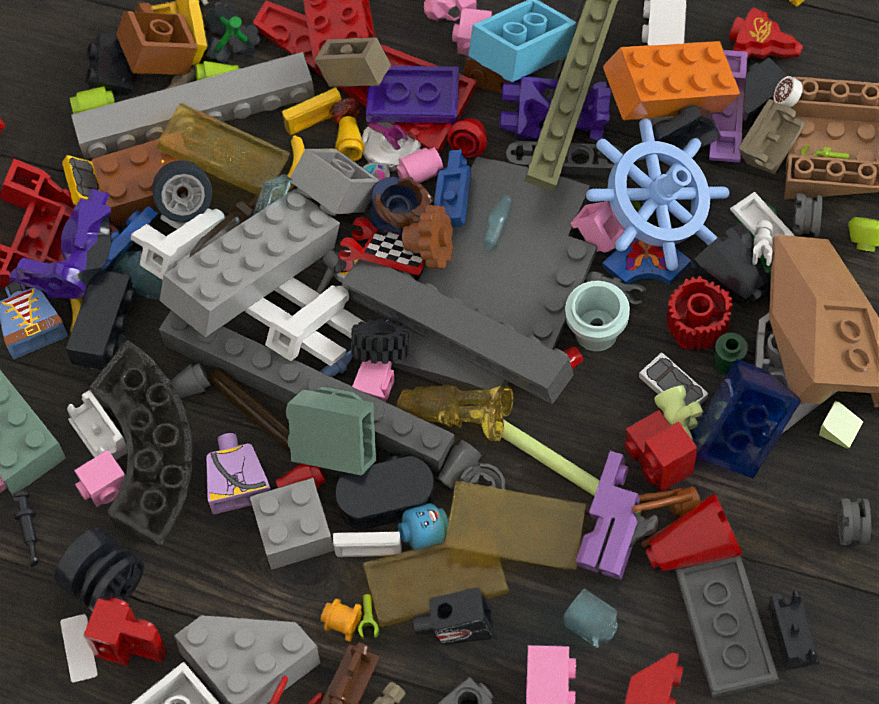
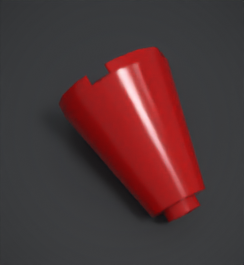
[646,493,743,572]

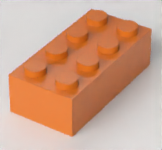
[603,41,740,120]

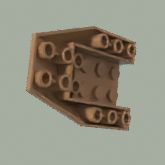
[784,77,879,200]
[769,234,879,407]

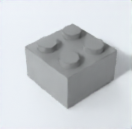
[289,149,380,216]
[250,478,334,570]

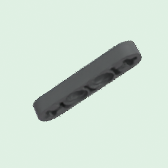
[506,141,624,176]

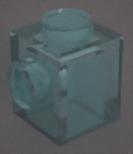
[564,588,618,648]

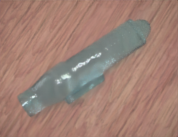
[484,195,512,249]

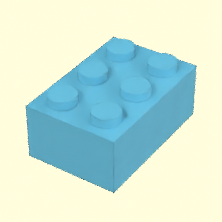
[469,0,577,82]

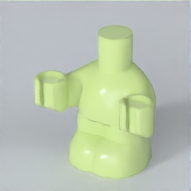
[654,386,703,440]

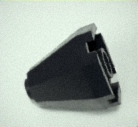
[689,223,769,304]

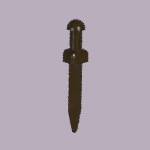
[190,189,270,257]

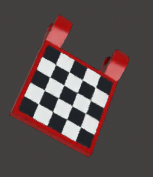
[338,217,426,276]

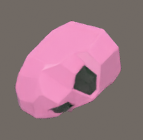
[424,0,477,21]

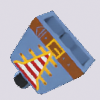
[0,282,68,360]

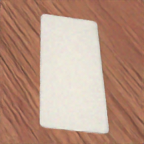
[60,614,97,682]

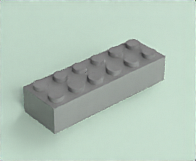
[160,189,340,337]

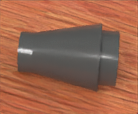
[161,363,211,403]
[436,440,482,490]

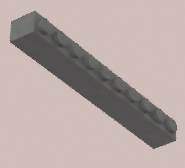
[159,310,455,475]

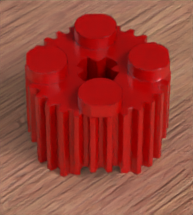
[666,276,733,350]

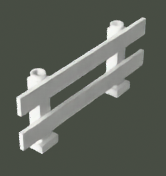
[130,208,364,366]

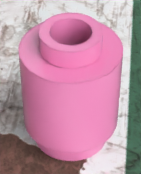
[396,147,443,183]

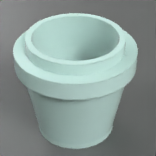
[565,281,630,351]

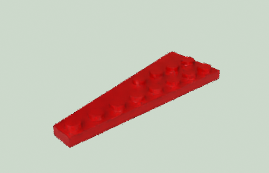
[252,1,477,154]

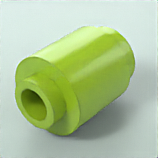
[70,86,115,114]

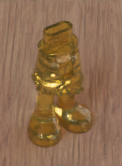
[397,383,513,442]

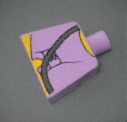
[207,433,271,515]

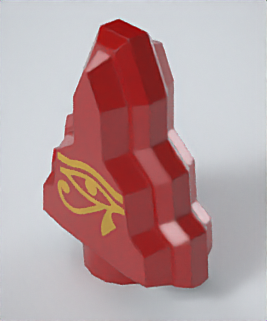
[729,7,803,59]

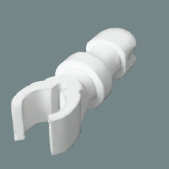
[752,220,773,266]

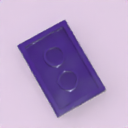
[366,66,459,123]

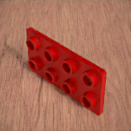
[303,0,375,67]

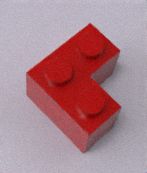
[624,410,697,492]

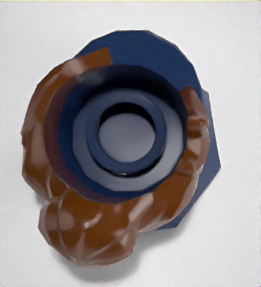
[369,177,431,235]

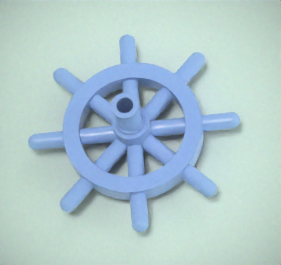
[586,118,729,271]

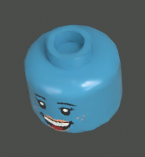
[398,503,449,550]

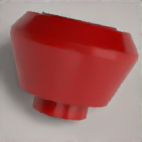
[447,118,487,158]

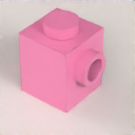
[452,8,492,57]
[75,450,130,507]

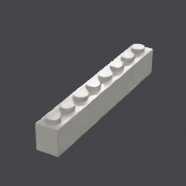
[72,52,315,160]

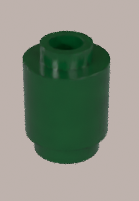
[713,333,748,376]

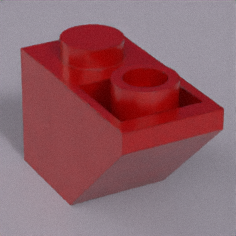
[625,653,683,704]

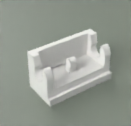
[67,390,129,460]

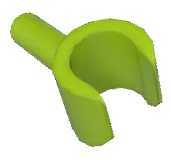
[358,594,379,639]

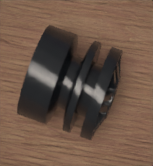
[54,528,145,612]

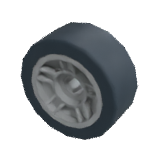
[152,160,212,223]

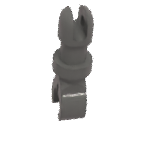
[585,271,646,304]

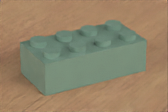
[0,370,66,495]

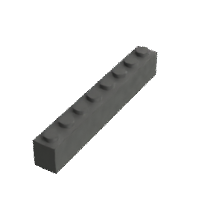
[341,259,574,404]

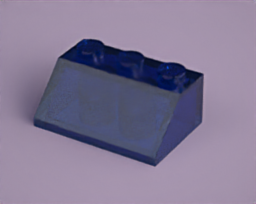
[691,359,801,479]

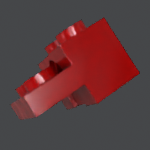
[83,598,167,666]

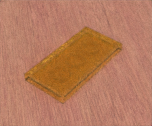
[156,102,290,200]
[444,481,586,570]
[363,529,509,627]

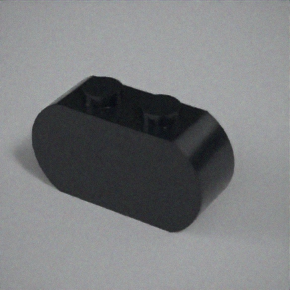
[336,456,435,530]

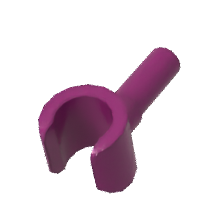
[369,122,408,150]

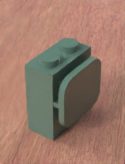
[286,387,376,475]

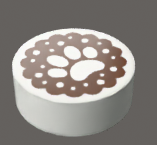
[773,76,802,108]

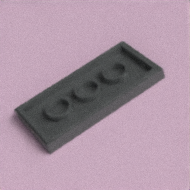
[675,556,779,698]

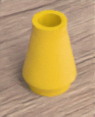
[335,116,365,161]

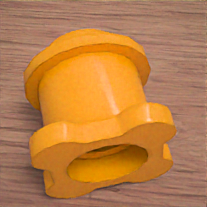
[321,599,362,642]

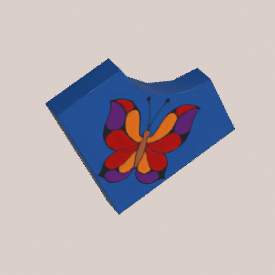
[603,238,691,286]

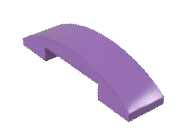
[709,50,747,162]

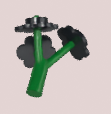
[205,3,261,64]

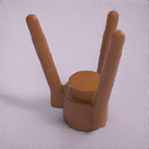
[632,486,701,547]

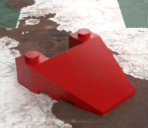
[0,159,119,288]

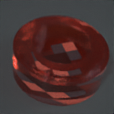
[329,97,360,124]

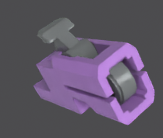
[575,451,659,580]

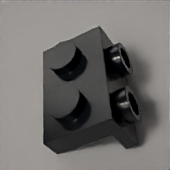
[85,32,133,95]
[652,105,721,150]

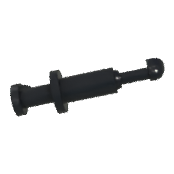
[13,491,39,567]

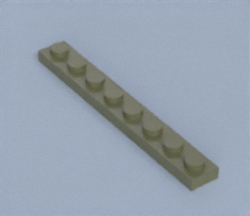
[524,0,618,192]

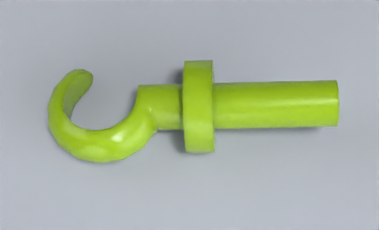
[801,145,849,159]

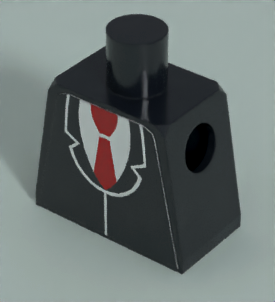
[413,586,495,645]

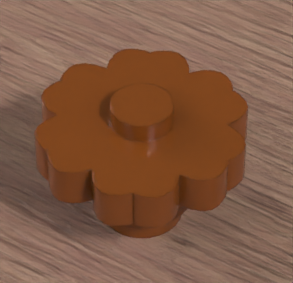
[402,205,453,269]

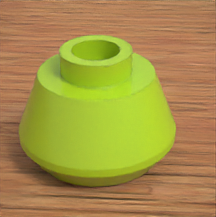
[848,217,879,252]

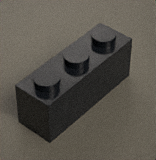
[66,270,137,371]

